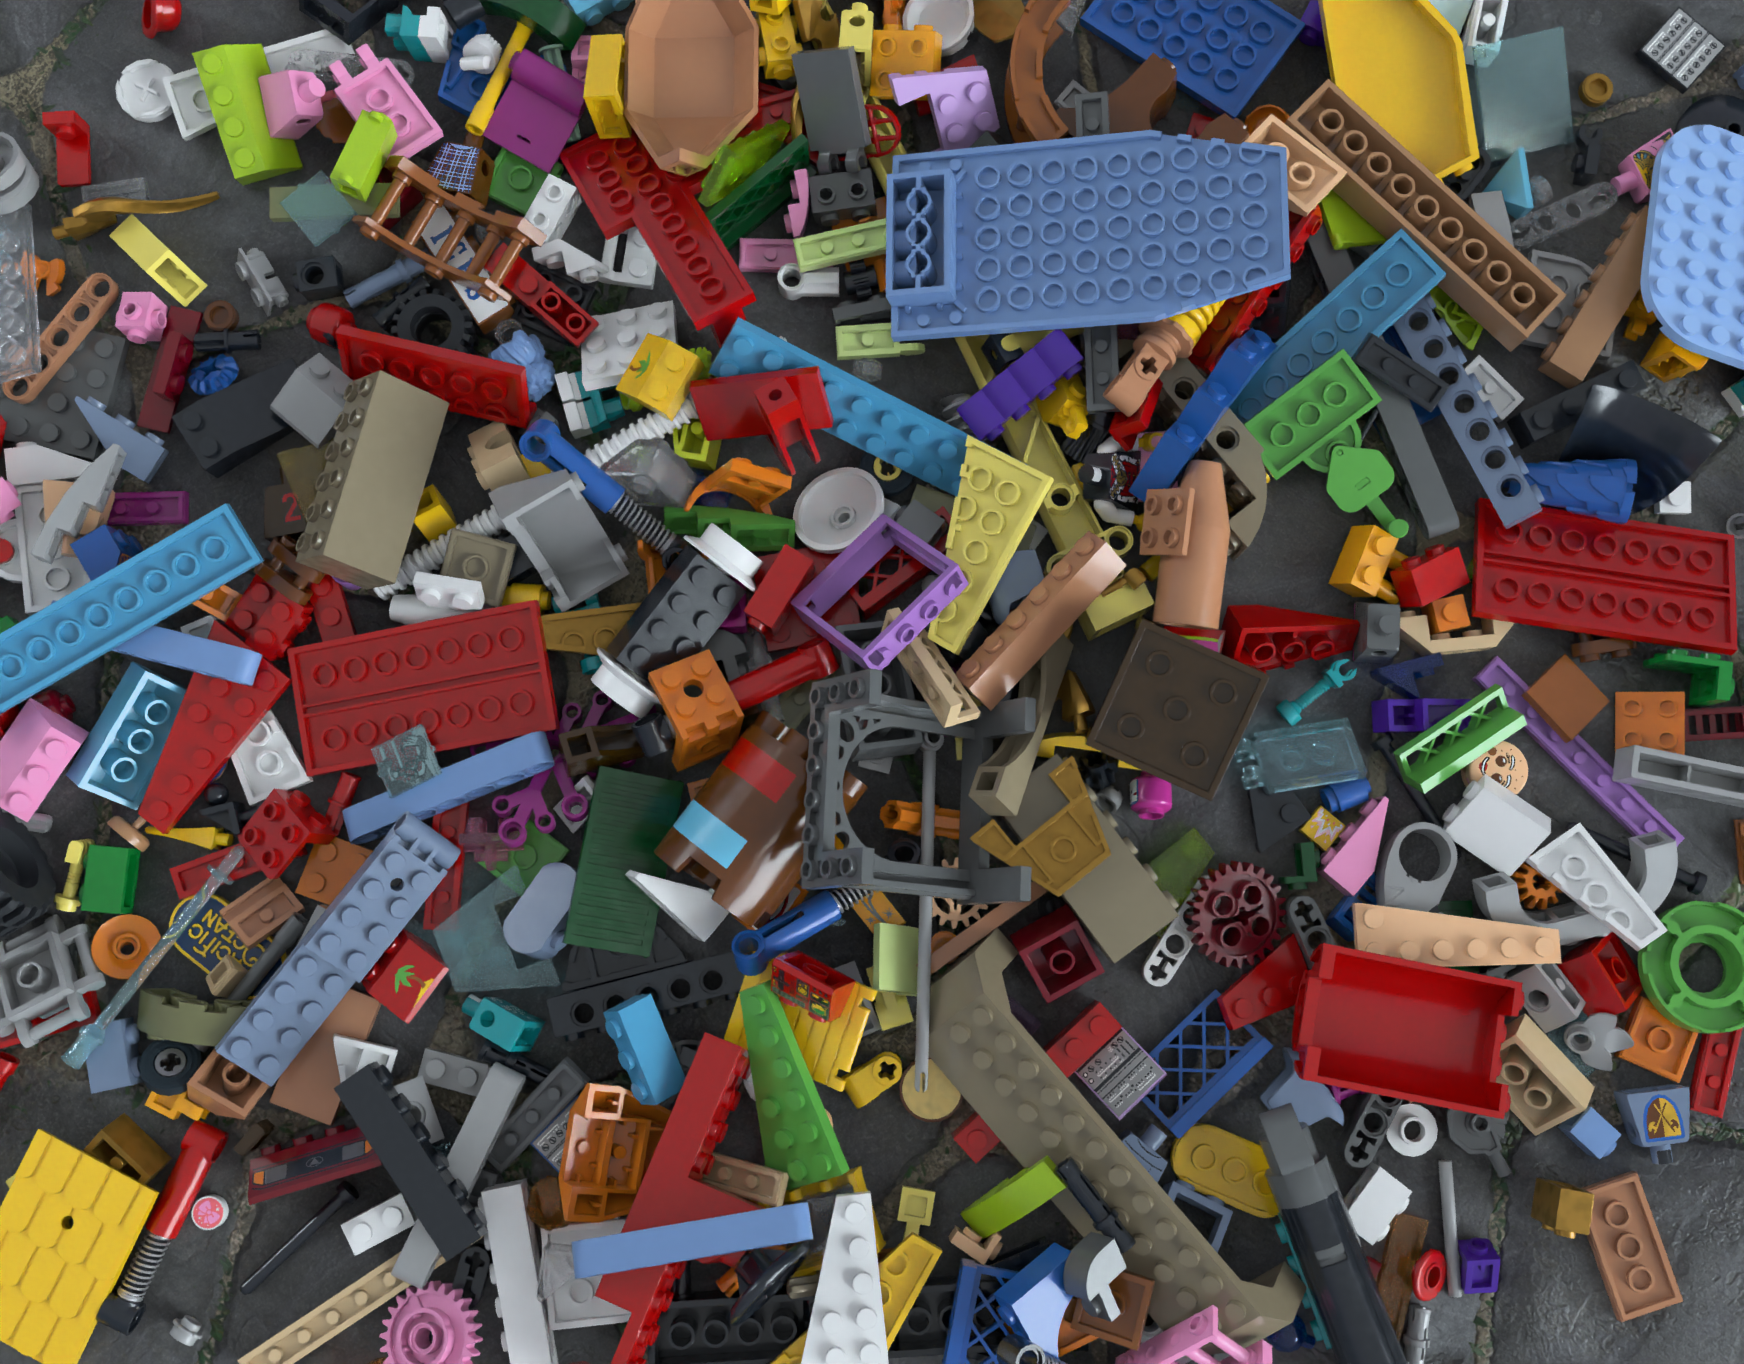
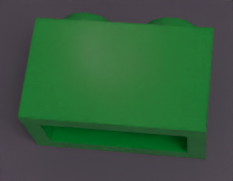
[79,845,141,914]

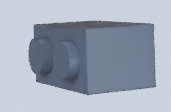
[81,1017,143,1094]

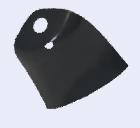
[1559,385,1722,515]

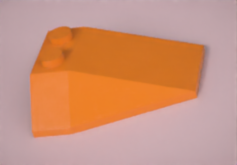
[558,1083,672,1223]

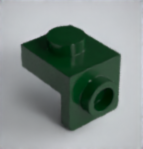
[1278,842,1320,890]

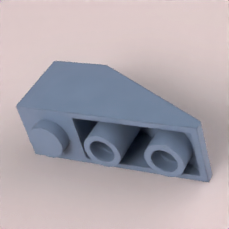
[74,396,169,484]

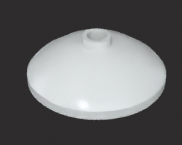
[793,467,885,554]

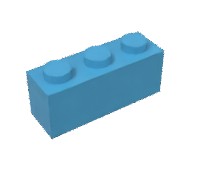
[603,994,685,1105]

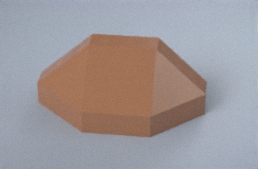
[624,0,759,177]

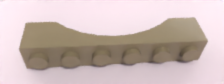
[968,634,1074,816]

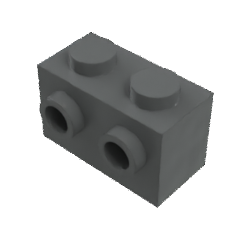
[808,168,877,226]

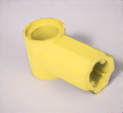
[866,966,914,1031]

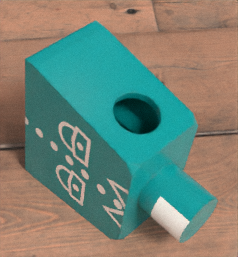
[461,994,545,1052]

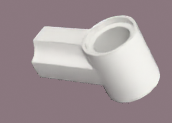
[777,263,839,300]

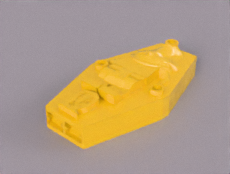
[1318,0,1480,183]

